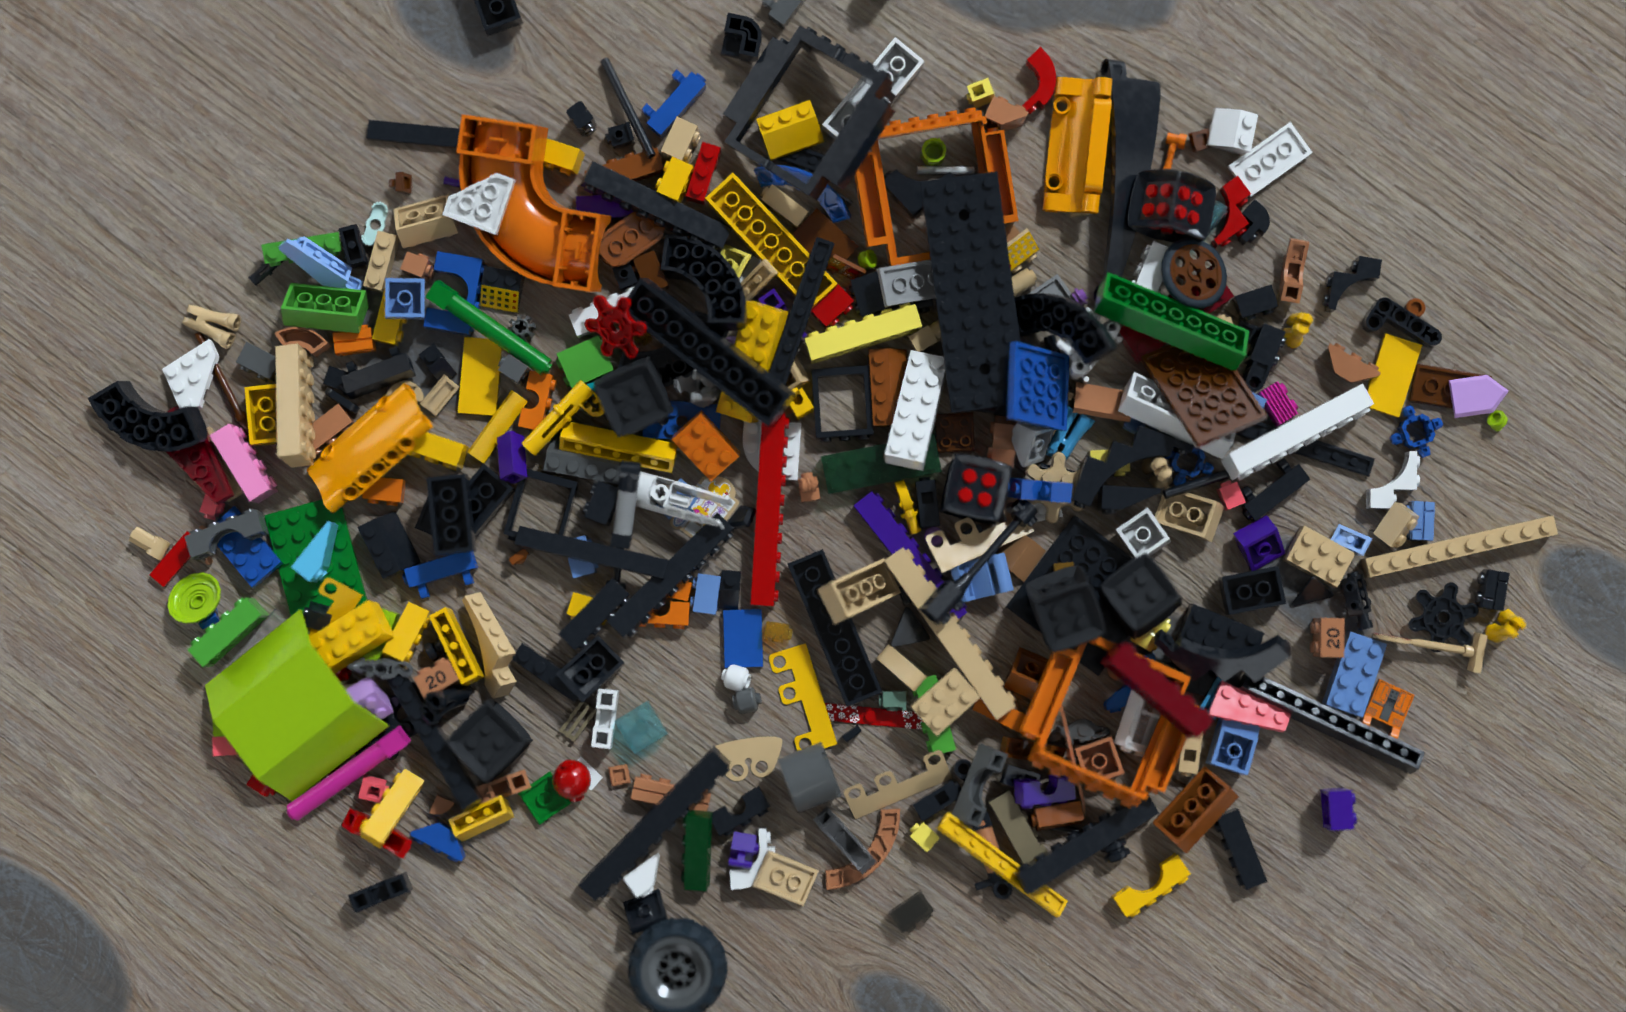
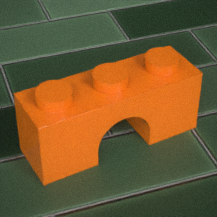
[518,370,556,430]
[640,601,690,629]

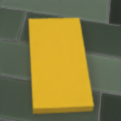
[1367,333,1422,418]
[458,337,502,416]

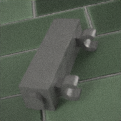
[762,0,805,30]

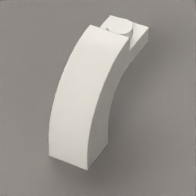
[730,827,775,890]

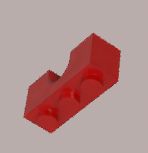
[686,142,722,205]

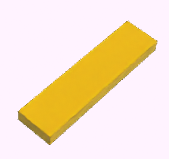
[467,390,528,464]

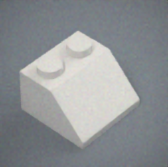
[1207,108,1258,155]
[623,853,660,898]

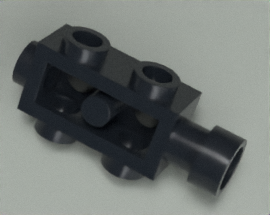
[1341,571,1373,630]

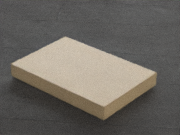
[752,850,819,906]

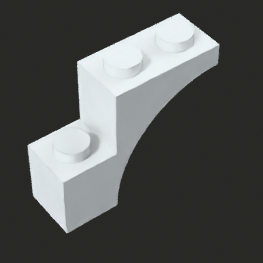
[1366,451,1420,509]

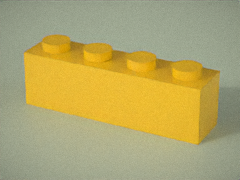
[429,607,484,686]
[360,769,424,849]

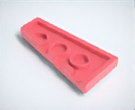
[1208,681,1292,733]

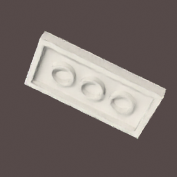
[1228,122,1313,198]

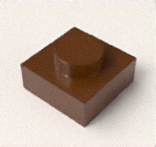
[1188,128,1211,152]

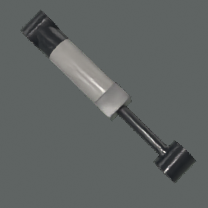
[606,460,641,590]

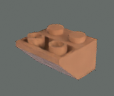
[984,96,1028,132]

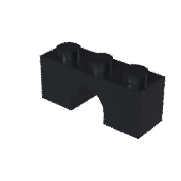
[712,786,770,837]
[348,872,413,913]

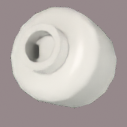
[721,664,751,691]

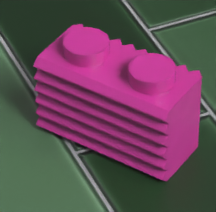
[1257,381,1298,427]

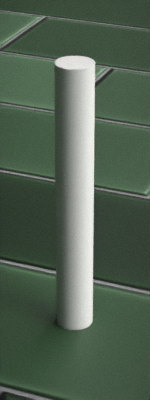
[917,166,975,174]

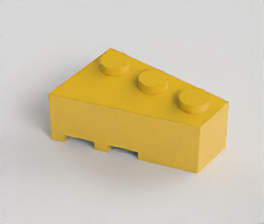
[382,602,431,669]

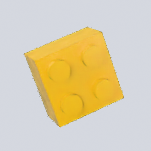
[655,157,694,203]

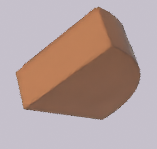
[429,795,455,815]

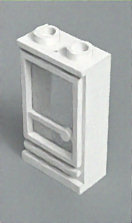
[1114,689,1160,757]

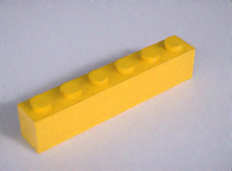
[559,422,678,473]

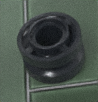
[1101,838,1131,863]

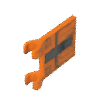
[1360,679,1415,739]

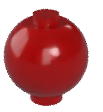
[552,760,591,802]

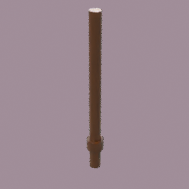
[194,332,249,435]

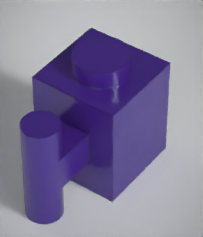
[728,832,759,869]

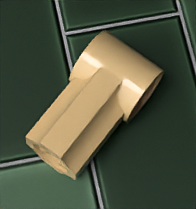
[129,527,171,560]

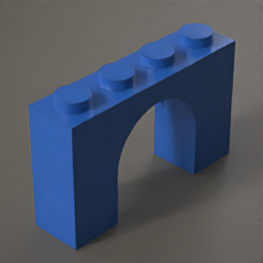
[423,251,487,336]

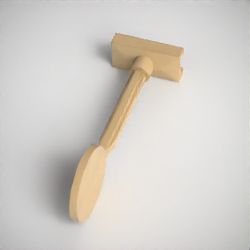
[1372,632,1488,673]

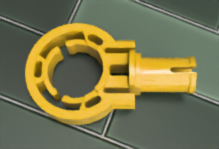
[894,480,921,534]

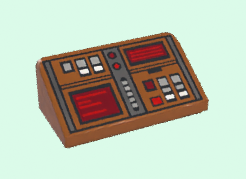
[827,253,866,280]

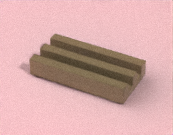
[559,701,597,742]

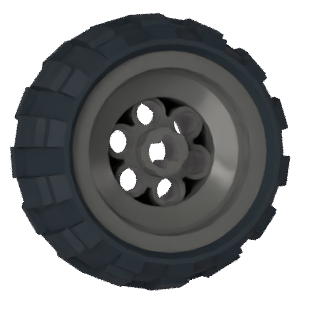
[628,918,728,1012]

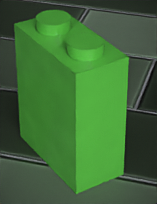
[556,335,614,388]

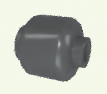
[732,687,762,714]

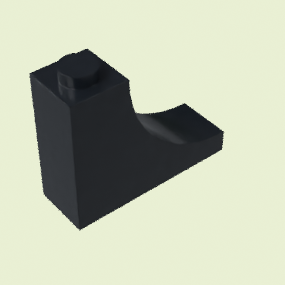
[884,169,955,218]

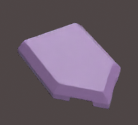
[1448,375,1509,418]

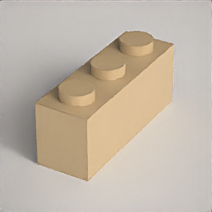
[363,231,400,293]

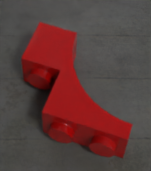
[1211,176,1251,248]
[341,808,412,859]

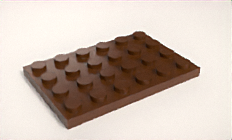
[1141,345,1267,448]

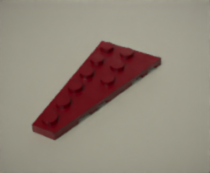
[165,405,235,505]

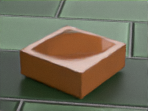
[509,548,530,566]

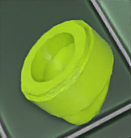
[858,249,877,270]
[1487,410,1508,432]

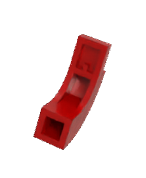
[1022,47,1056,115]

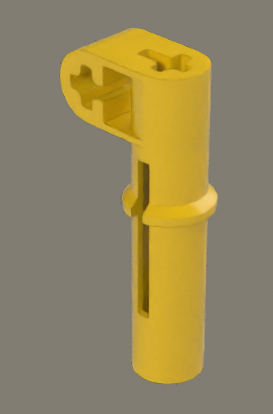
[521,380,604,456]

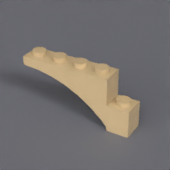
[462,592,517,699]

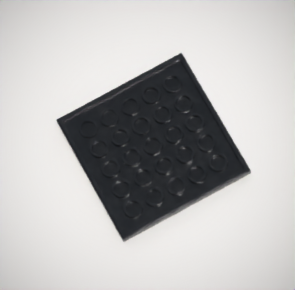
[1006,515,1133,676]

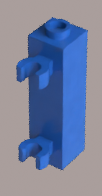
[642,69,707,139]
[402,552,478,599]

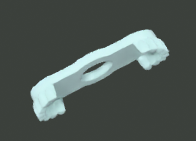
[361,202,388,246]

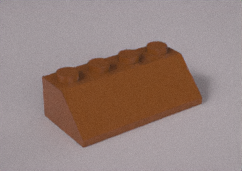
[868,348,907,428]

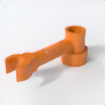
[1163,133,1187,169]

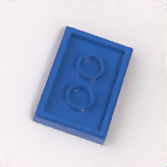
[723,609,763,668]

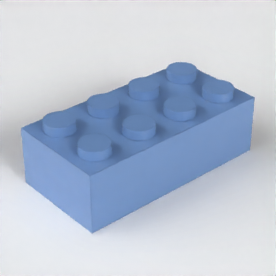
[1322,631,1387,717]

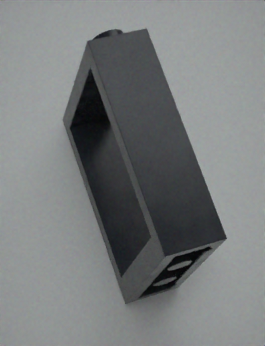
[811,365,874,442]
[504,469,579,541]

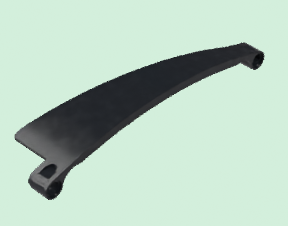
[1093,59,1161,302]

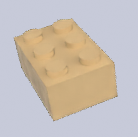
[1282,526,1356,588]
[910,667,980,736]

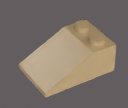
[1155,486,1225,542]

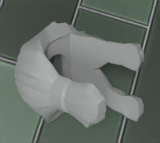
[674,369,722,408]

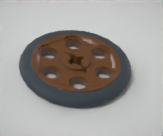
[1161,238,1227,308]

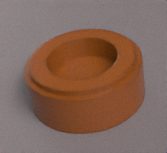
[1405,298,1425,317]

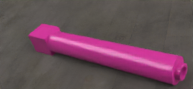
[286,725,411,821]

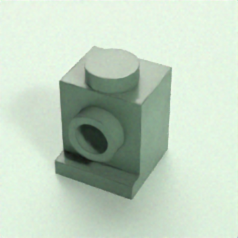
[879,691,906,711]

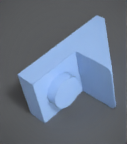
[1330,524,1372,556]

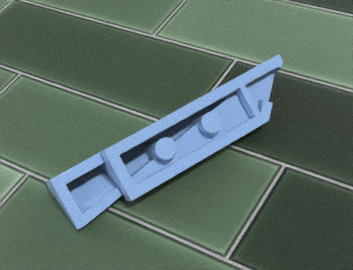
[279,237,363,290]

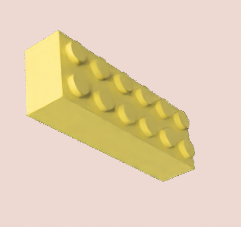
[805,303,922,364]

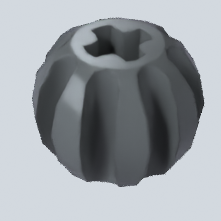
[507,314,536,342]

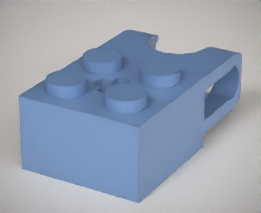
[1205,718,1260,775]

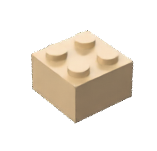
[661,117,701,164]

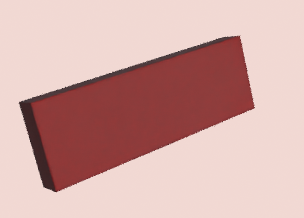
[149,531,191,587]

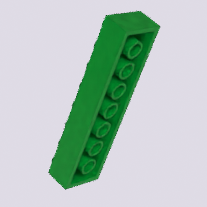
[1093,272,1249,371]

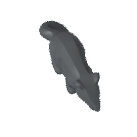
[347,657,413,679]
[1046,719,1110,746]

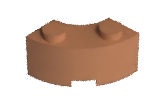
[275,327,332,357]
[987,415,1018,468]

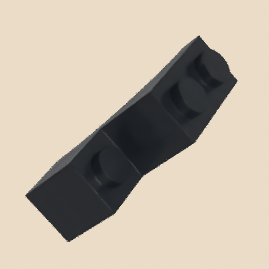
[1322,256,1382,312]

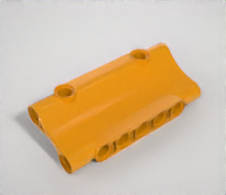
[1042,77,1113,214]
[307,383,433,513]

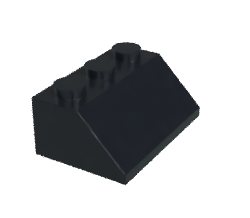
[357,511,421,579]

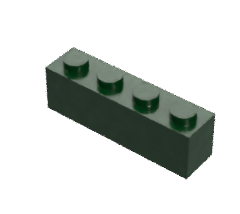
[681,810,712,892]

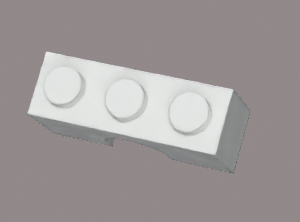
[591,688,619,749]

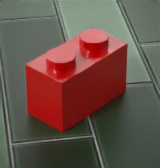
[811,284,854,329]

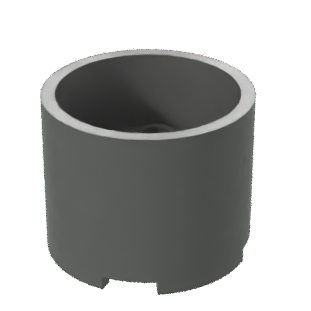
[778,742,842,813]

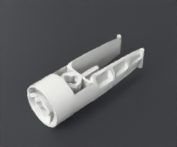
[636,471,733,530]

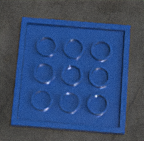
[1007,341,1069,432]

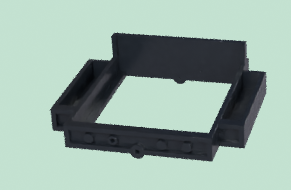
[723,26,896,200]

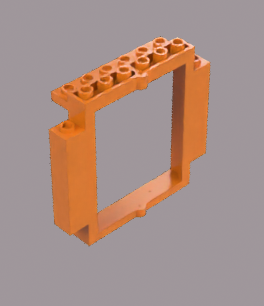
[854,107,1019,266]
[1019,637,1200,808]

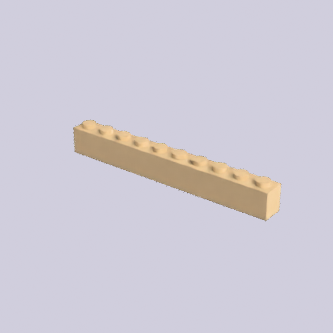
[1361,516,1558,578]
[884,548,1016,720]

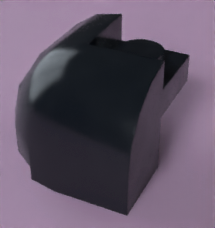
[721,13,762,62]

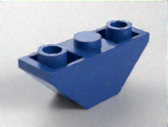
[410,822,466,862]

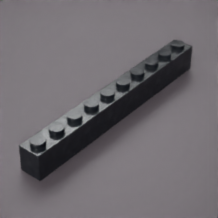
[1237,673,1425,774]
[578,746,731,901]

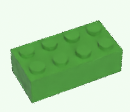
[281,283,368,333]
[188,597,270,667]

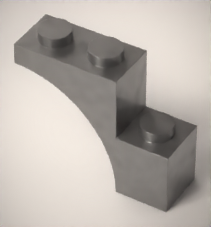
[813,807,877,874]

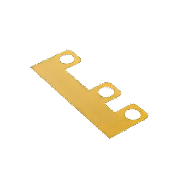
[308,578,363,637]
[769,643,837,751]

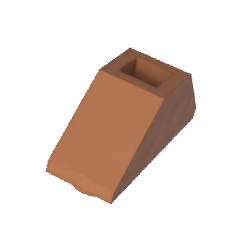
[1328,343,1381,384]

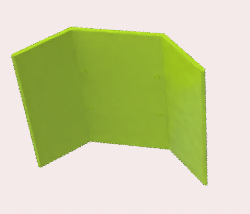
[205,609,389,801]

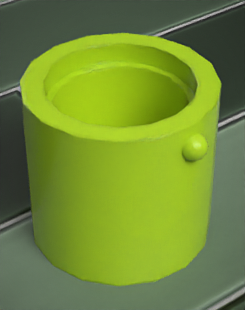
[921,138,947,166]

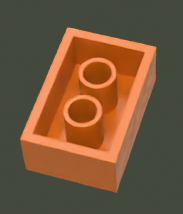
[672,410,740,481]

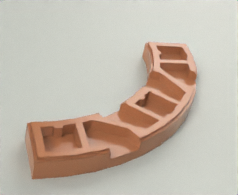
[826,809,900,890]

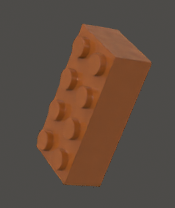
[1153,766,1239,854]

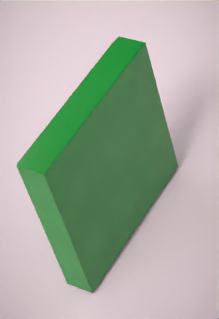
[518,771,572,825]

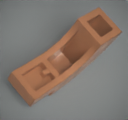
[1279,238,1310,304]
[473,769,531,808]

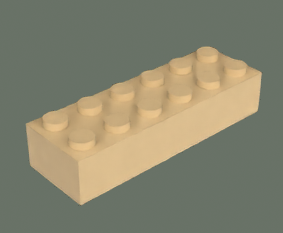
[276,343,316,468]

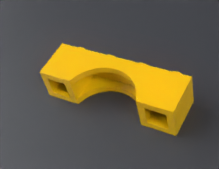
[1112,853,1191,917]

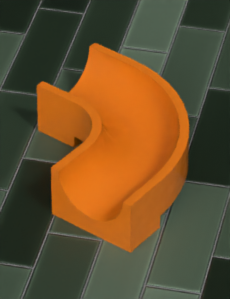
[457,114,612,292]

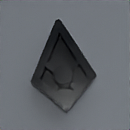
[728,505,756,529]

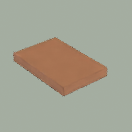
[1073,382,1131,422]

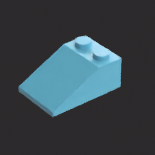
[291,521,338,582]

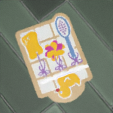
[670,476,739,538]

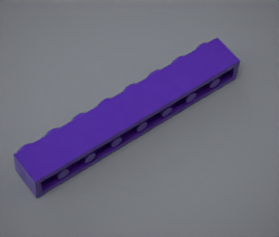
[853,491,967,619]

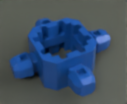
[1389,405,1443,458]
[1163,447,1214,485]

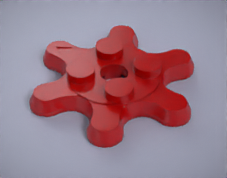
[585,295,647,359]

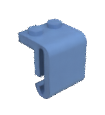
[951,552,1014,602]

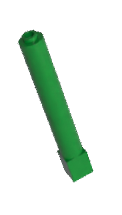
[425,280,553,375]

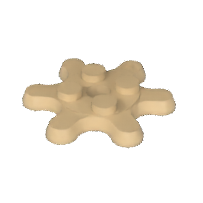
[1022,452,1085,524]

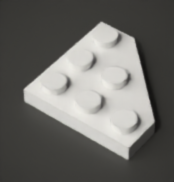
[442,173,516,235]
[162,339,220,410]

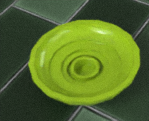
[167,572,221,624]

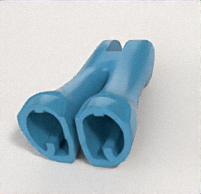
[1046,407,1096,460]

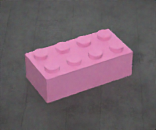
[210,423,278,503]

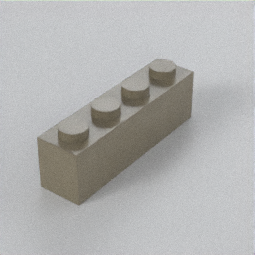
[988,790,1047,864]

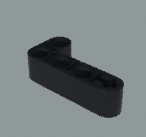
[1362,297,1442,348]

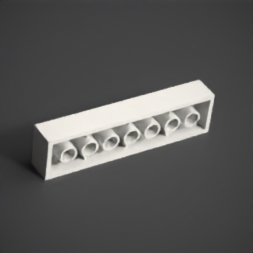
[1221,384,1374,481]

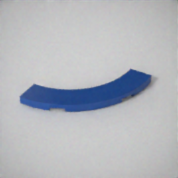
[754,165,852,223]

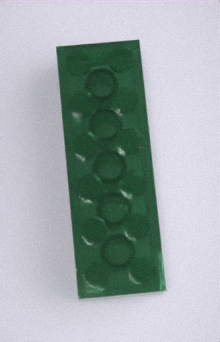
[821,434,942,495]

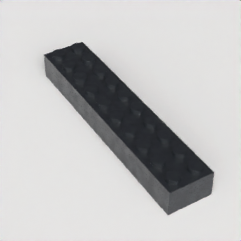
[628,278,797,427]

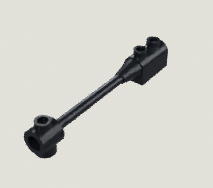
[919,499,1038,625]

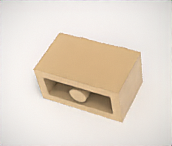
[1373,502,1420,548]

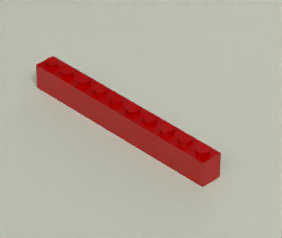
[751,413,789,606]

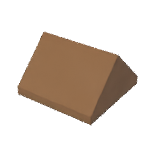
[997,535,1046,582]

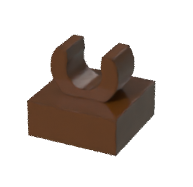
[389,172,412,195]

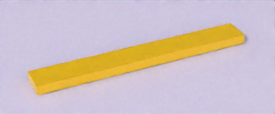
[937,812,1068,918]

